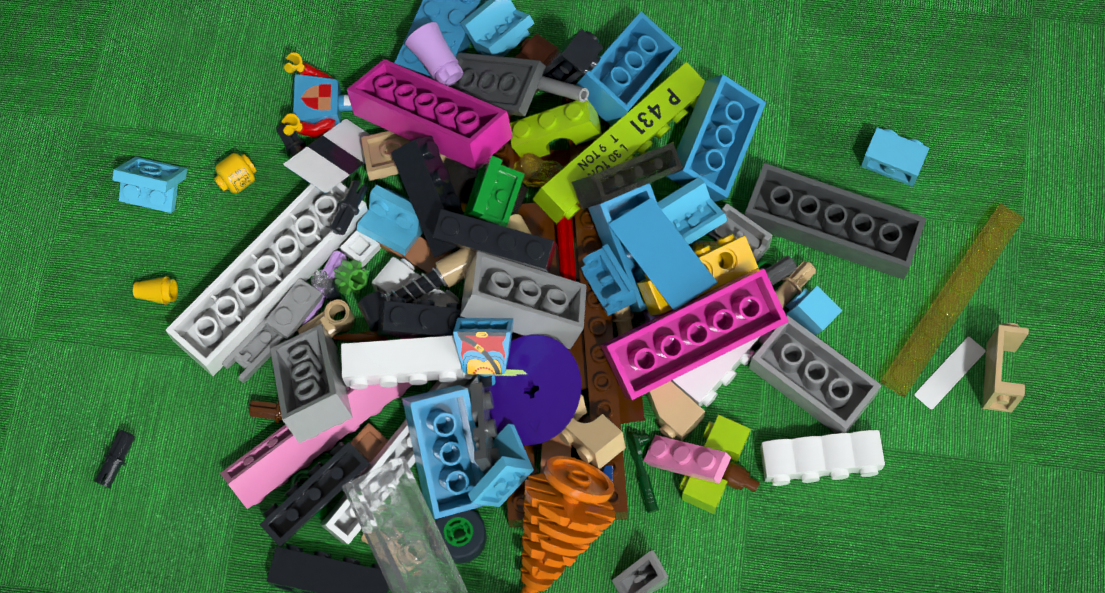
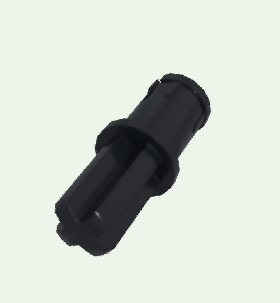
[277,123,306,157]
[330,181,368,236]
[94,430,135,489]

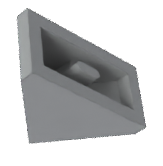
[612,550,669,593]

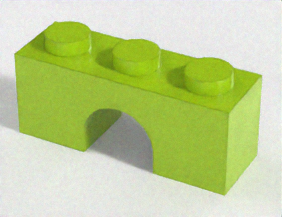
[510,99,602,162]
[679,415,751,514]

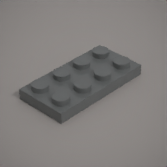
[449,53,546,116]

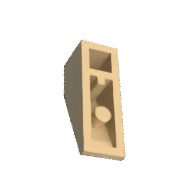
[646,381,705,441]

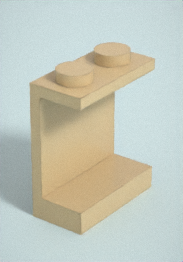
[982,323,1029,412]

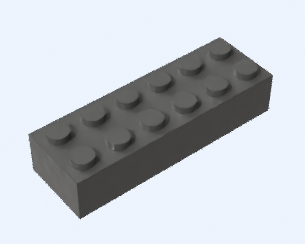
[745,163,927,280]

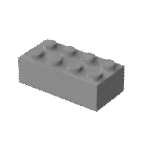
[460,251,586,349]
[749,315,882,434]
[270,324,353,443]

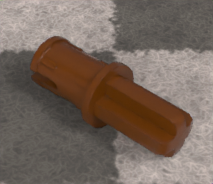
[249,400,283,423]

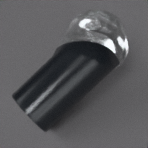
[311,270,344,302]

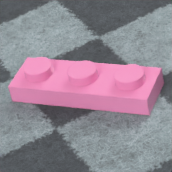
[643,435,731,484]

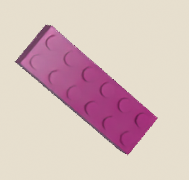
[347,59,512,170]
[600,269,789,400]

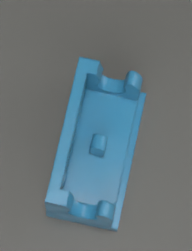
[581,244,636,316]

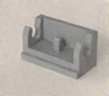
[708,204,773,263]

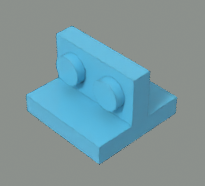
[460,0,534,57]
[112,157,187,213]
[657,177,727,245]
[357,185,423,256]

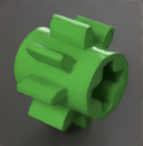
[333,259,369,295]

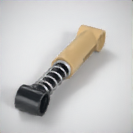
[358,214,531,332]

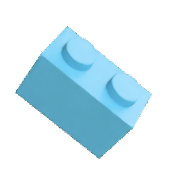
[861,127,929,187]
[785,286,842,335]

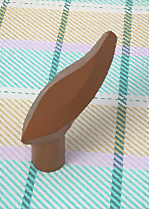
[334,331,388,342]

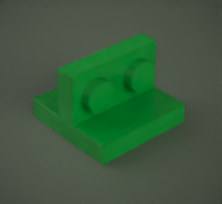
[463,156,525,227]

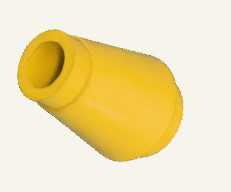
[133,276,178,305]

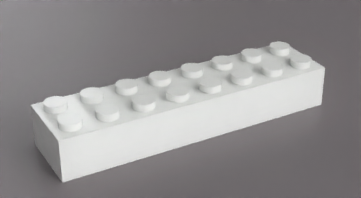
[165,182,368,376]

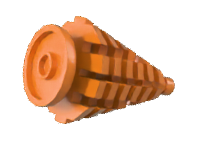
[520,456,615,593]

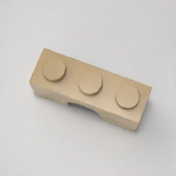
[558,395,626,469]

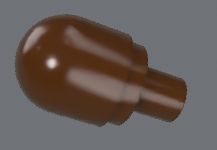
[722,462,760,492]

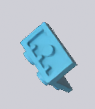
[468,424,534,507]

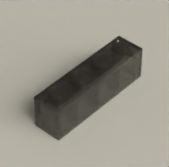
[572,142,683,209]

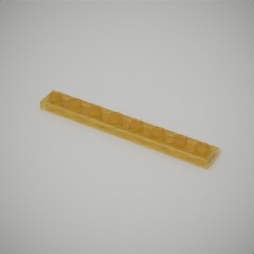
[880,203,1024,398]

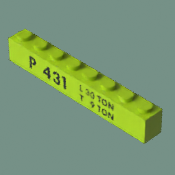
[533,62,705,224]

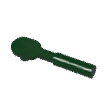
[627,431,659,513]

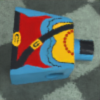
[453,318,514,387]

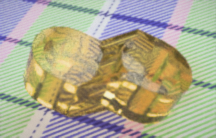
[514,153,565,187]

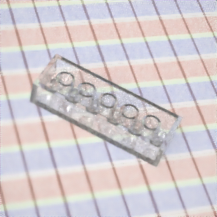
[342,456,468,593]

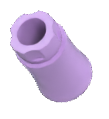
[405,22,464,86]

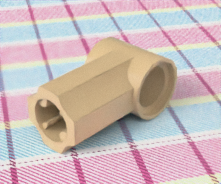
[297,300,355,338]

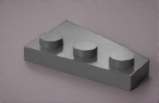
[470,382,501,475]

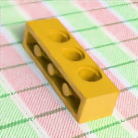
[637,234,758,315]

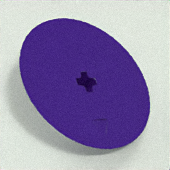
[485,335,581,445]

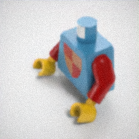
[282,52,353,138]

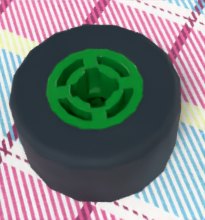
[432,509,487,564]

